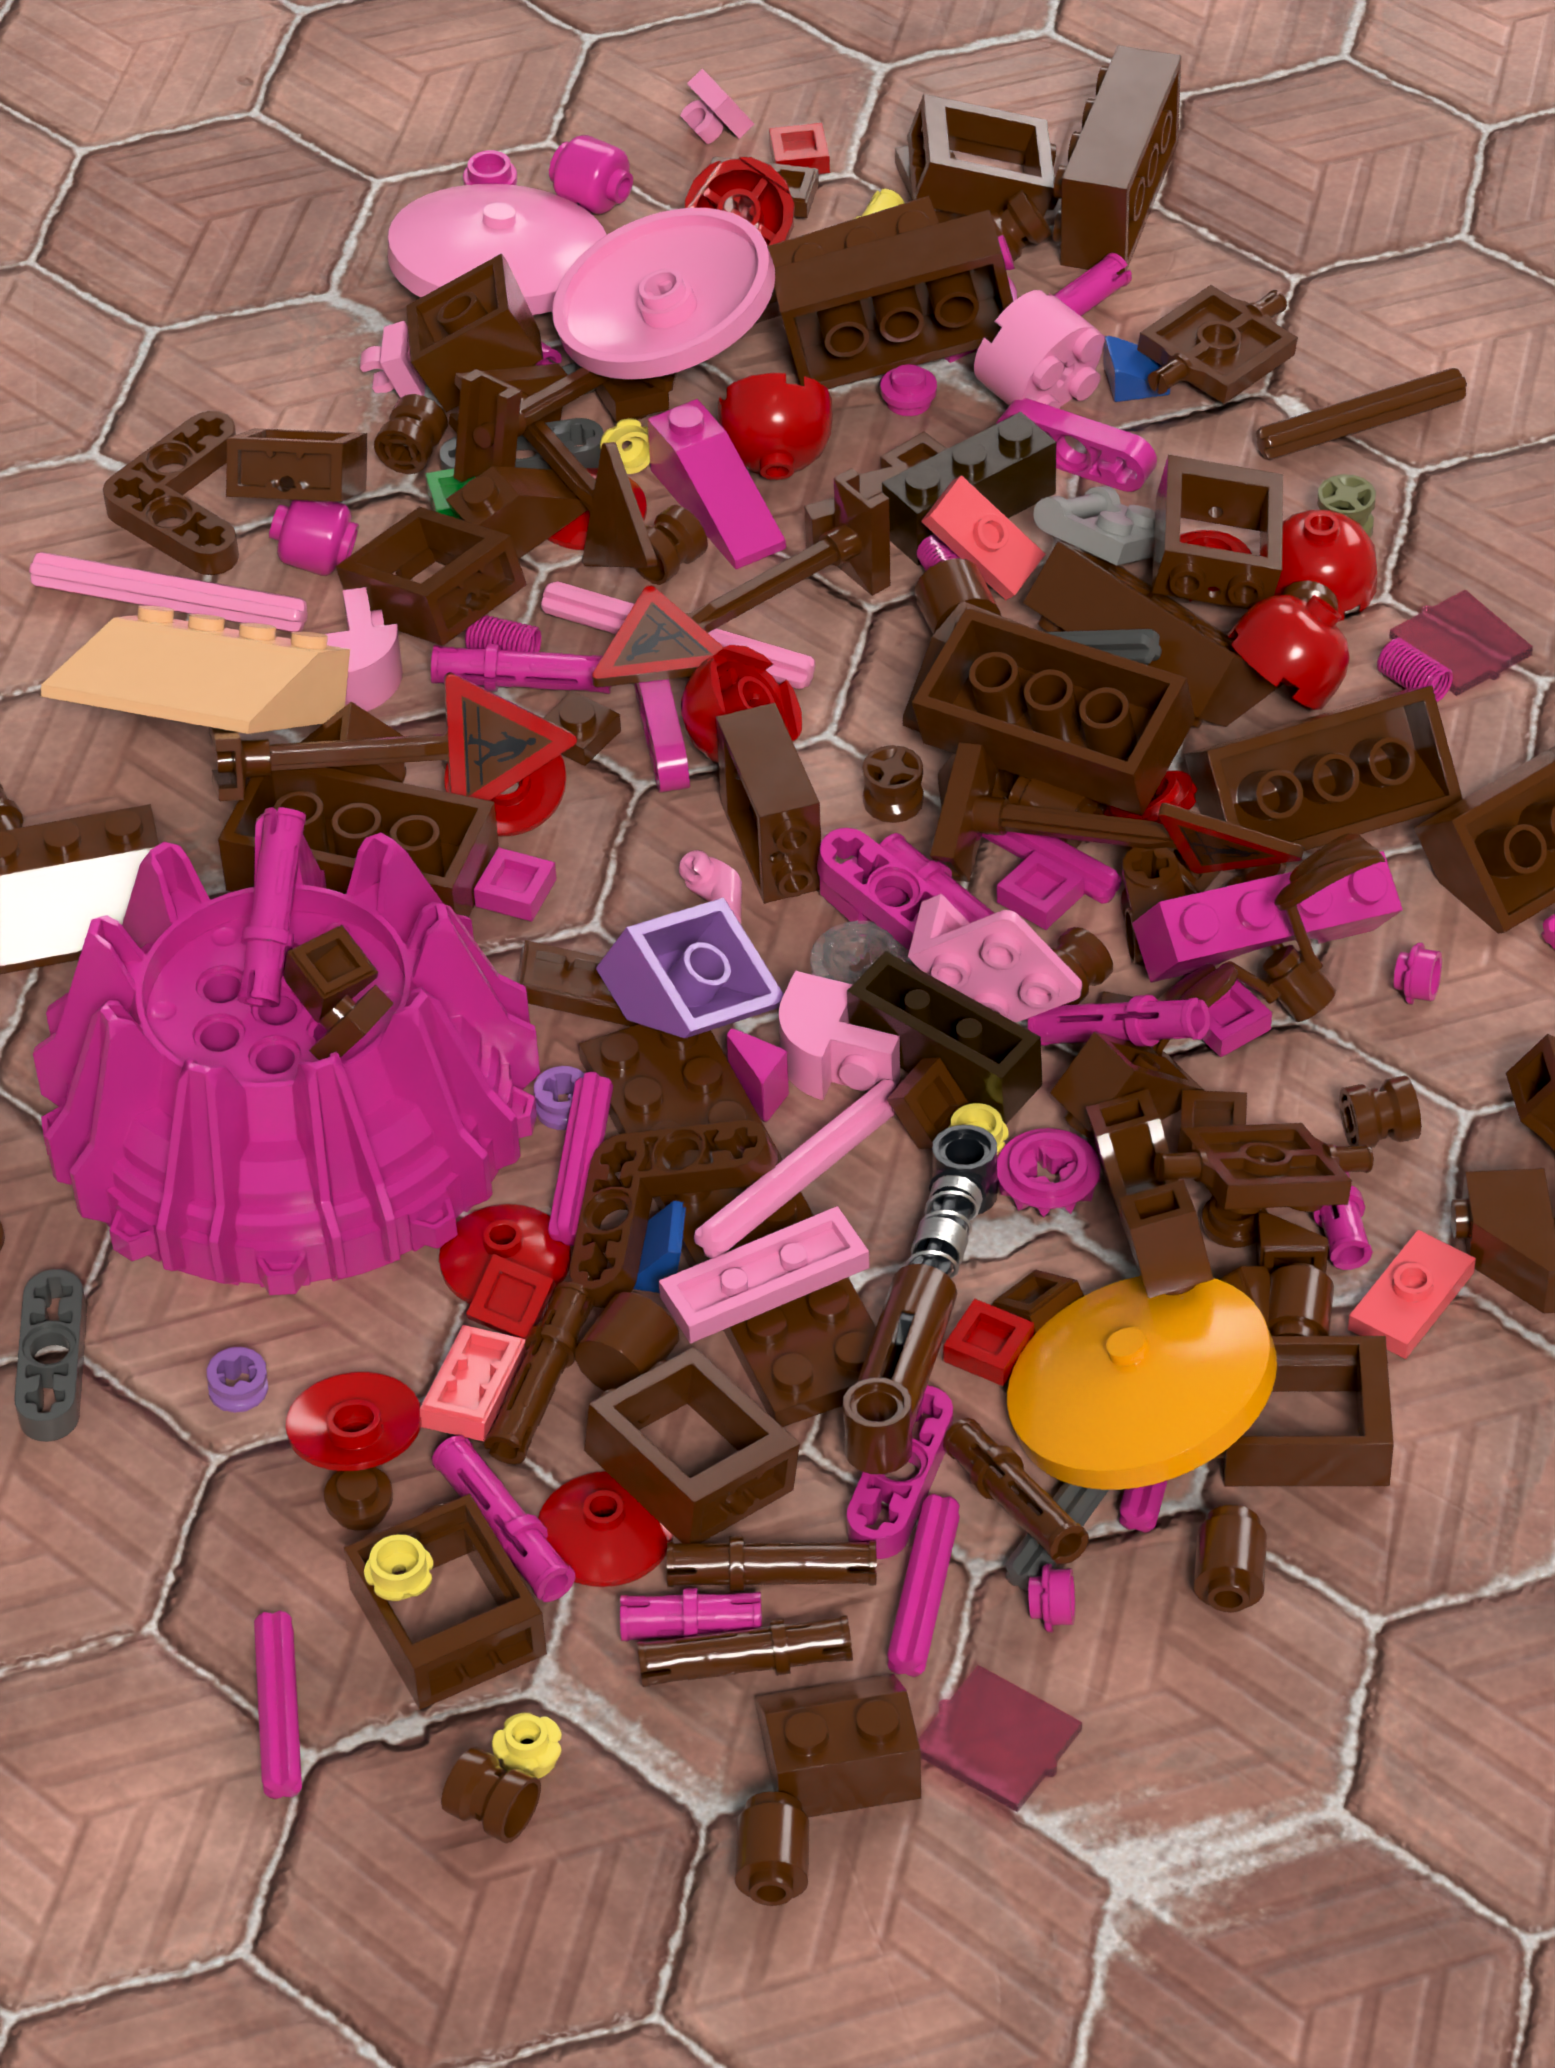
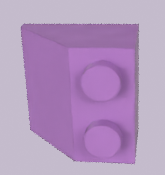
[596,897,784,1038]

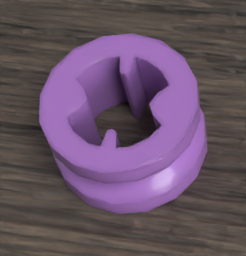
[534,1066,585,1130]
[207,1347,268,1413]

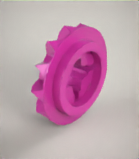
[997,1128,1101,1218]

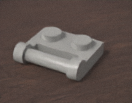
[1033,485,1155,566]

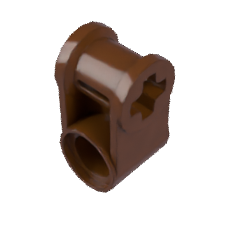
[1121,847,1186,964]

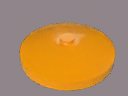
[1007,1276,1277,1490]

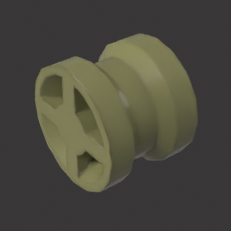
[1317,474,1376,538]

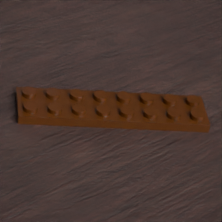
[579,1024,876,1427]

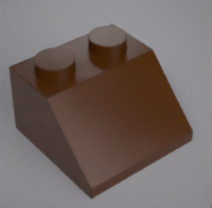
[406,253,543,412]
[755,1674,922,1817]

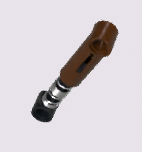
[843,1125,998,1475]

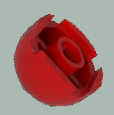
[685,157,795,246]
[718,373,833,480]
[1274,510,1378,622]
[1228,595,1350,710]
[681,645,802,763]

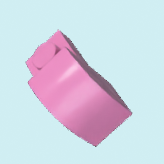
[325,587,403,711]
[779,971,900,1100]

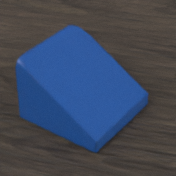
[1103,336,1170,402]
[634,1201,686,1293]

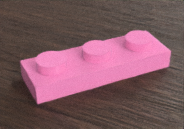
[659,1206,869,1344]

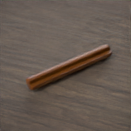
[1256,368,1467,460]

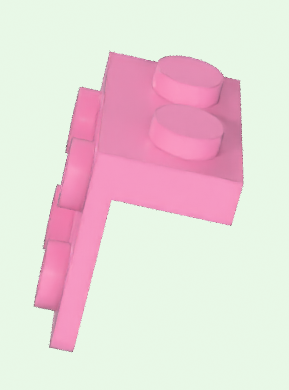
[908,894,1082,1023]

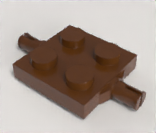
[1137,285,1298,404]
[1154,1123,1374,1215]

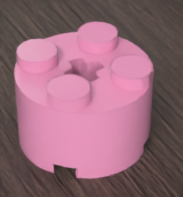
[974,290,1105,409]

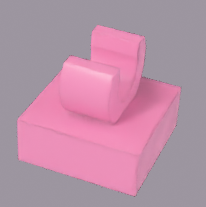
[680,69,754,144]
[360,321,426,398]

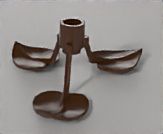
[1151,833,1385,1057]

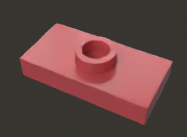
[921,475,1046,600]
[1348,1230,1476,1359]
[420,1325,526,1442]

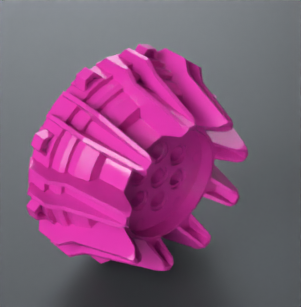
[33,811,540,1295]

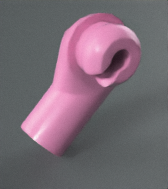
[678,850,742,924]

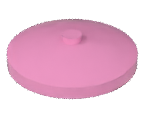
[387,184,607,315]
[552,208,775,379]

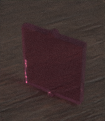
[1389,590,1533,696]
[918,1665,1082,1812]

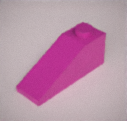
[647,399,786,570]

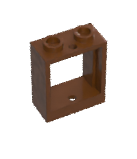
[907,94,1058,217]
[226,428,367,502]
[1152,455,1283,609]
[335,507,527,646]
[716,703,821,904]
[1214,1336,1394,1487]
[584,1347,800,1543]
[344,1494,547,1710]

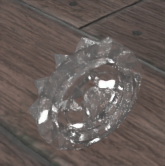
[810,921,911,984]

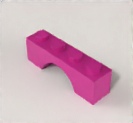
[1132,851,1403,983]

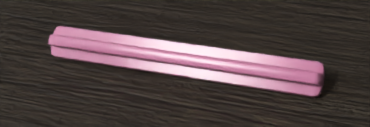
[29,552,308,633]
[541,581,815,689]
[694,1080,897,1258]

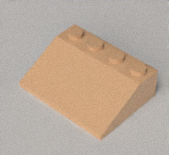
[41,606,350,734]

